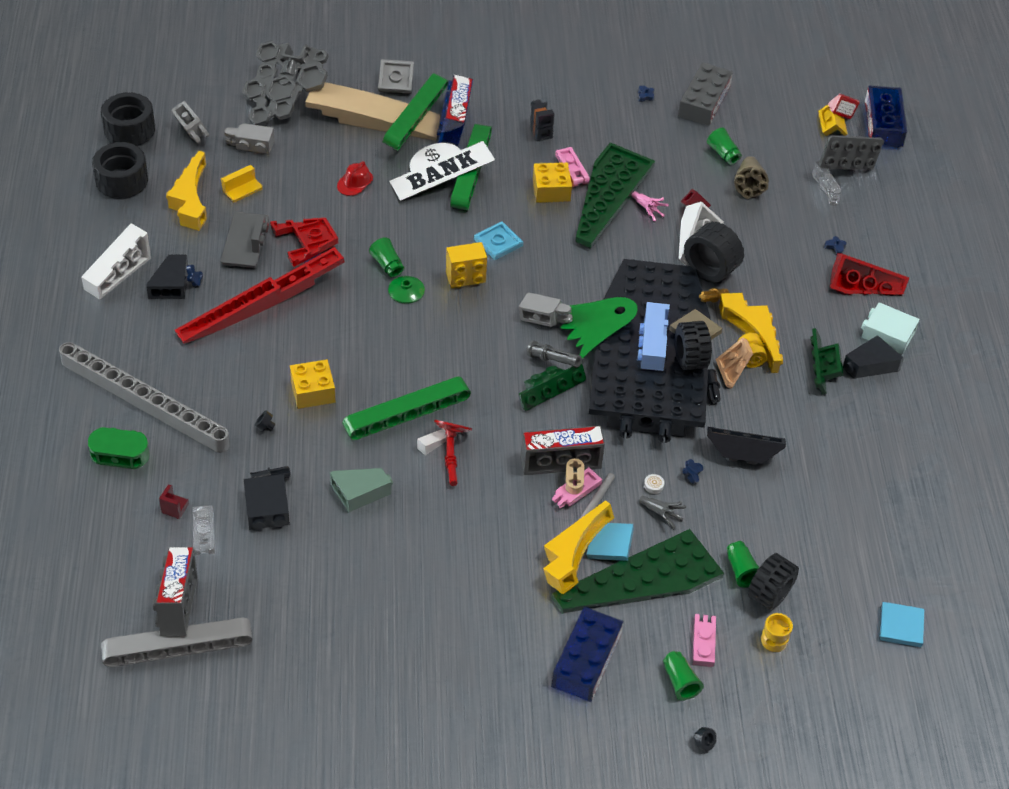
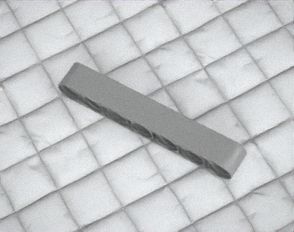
[101,618,253,667]

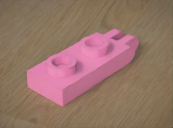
[552,467,602,508]

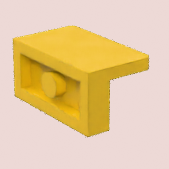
[818,105,847,136]
[221,165,263,203]

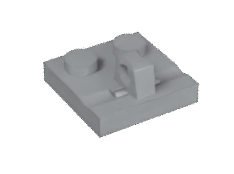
[378,60,414,94]

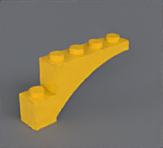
[166,151,207,231]
[719,293,783,373]
[543,500,614,594]

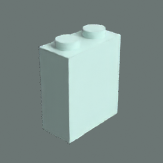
[861,302,920,355]

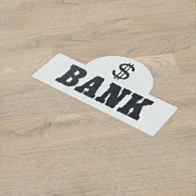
[389,141,495,200]

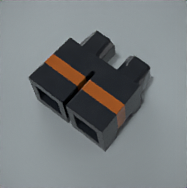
[530,99,554,142]

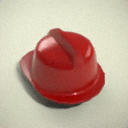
[337,161,373,196]

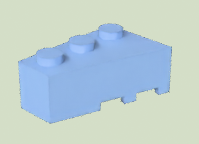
[637,302,670,371]

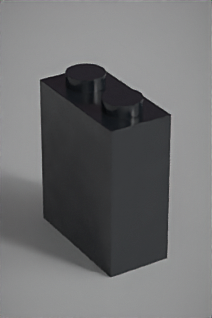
[243,474,290,530]

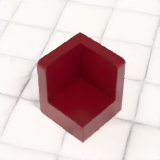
[681,189,711,208]
[159,484,189,519]

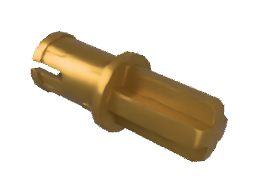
[699,288,730,303]

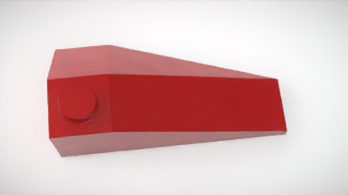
[830,253,910,295]

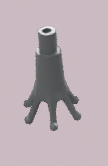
[639,495,686,529]

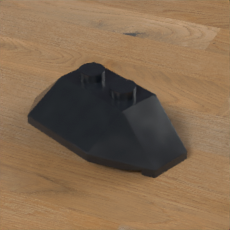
[707,427,786,465]

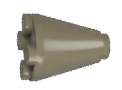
[734,156,769,199]

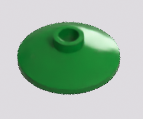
[388,276,425,304]

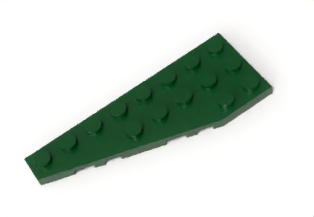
[575,142,655,248]
[551,529,724,613]

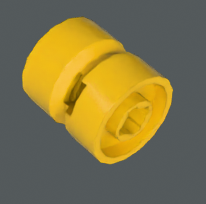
[737,332,768,368]
[761,613,793,652]

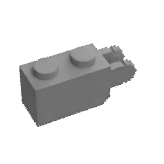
[171,101,210,144]
[224,124,275,154]
[519,292,573,327]

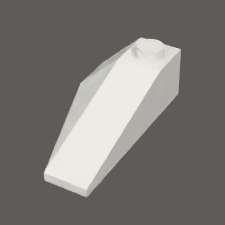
[679,202,724,266]

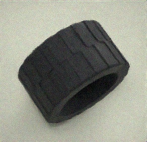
[101,92,155,146]
[92,142,148,198]
[684,221,744,283]

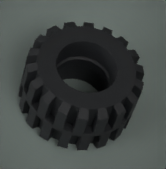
[675,321,712,370]
[748,553,799,610]

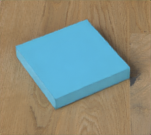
[474,221,523,260]
[587,523,634,561]
[880,602,924,647]

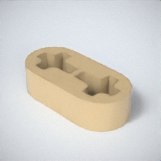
[565,458,584,494]

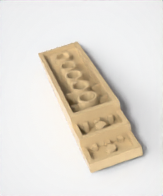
[305,82,444,141]

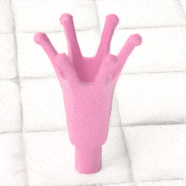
[632,191,669,222]

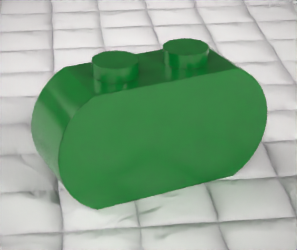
[88,427,150,469]

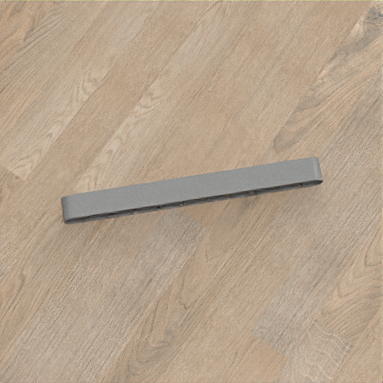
[59,342,230,452]

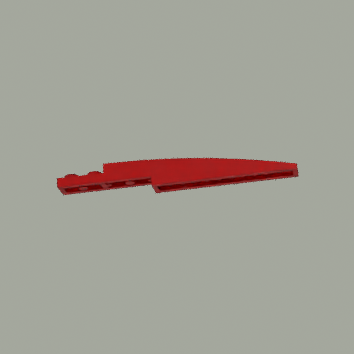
[174,247,345,344]

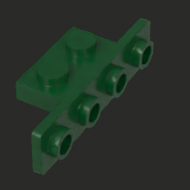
[810,328,844,395]
[519,364,586,411]

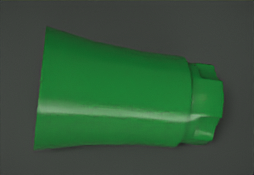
[707,128,742,165]
[369,237,404,278]
[727,541,760,588]
[663,651,704,701]

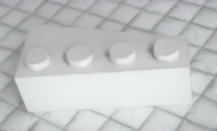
[81,223,151,300]

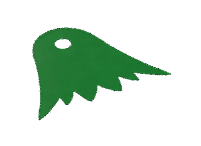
[560,297,638,359]

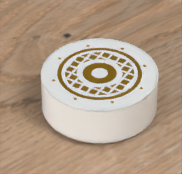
[644,474,664,494]

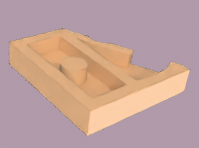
[715,337,753,389]

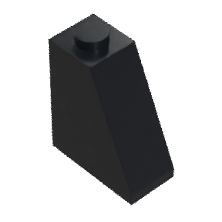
[146,254,188,299]
[843,335,904,379]

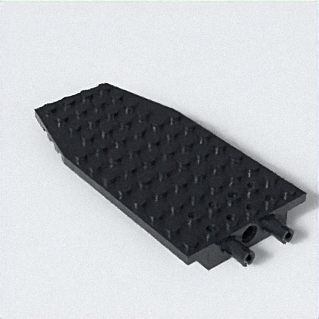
[589,259,711,443]

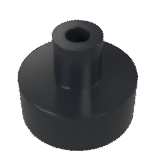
[255,410,276,431]
[693,727,717,751]

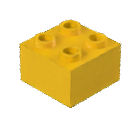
[532,162,572,203]
[446,242,487,288]
[290,359,336,409]

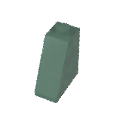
[330,468,393,512]

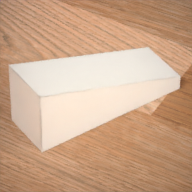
[417,429,447,456]

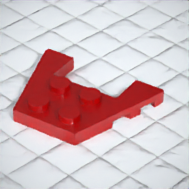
[270,218,339,267]

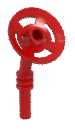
[434,420,472,486]

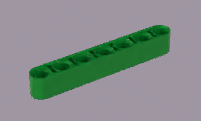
[382,73,449,151]
[450,124,492,210]
[342,376,471,440]

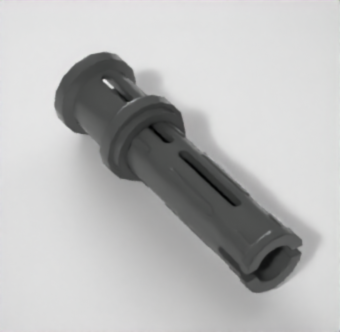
[527,340,582,367]

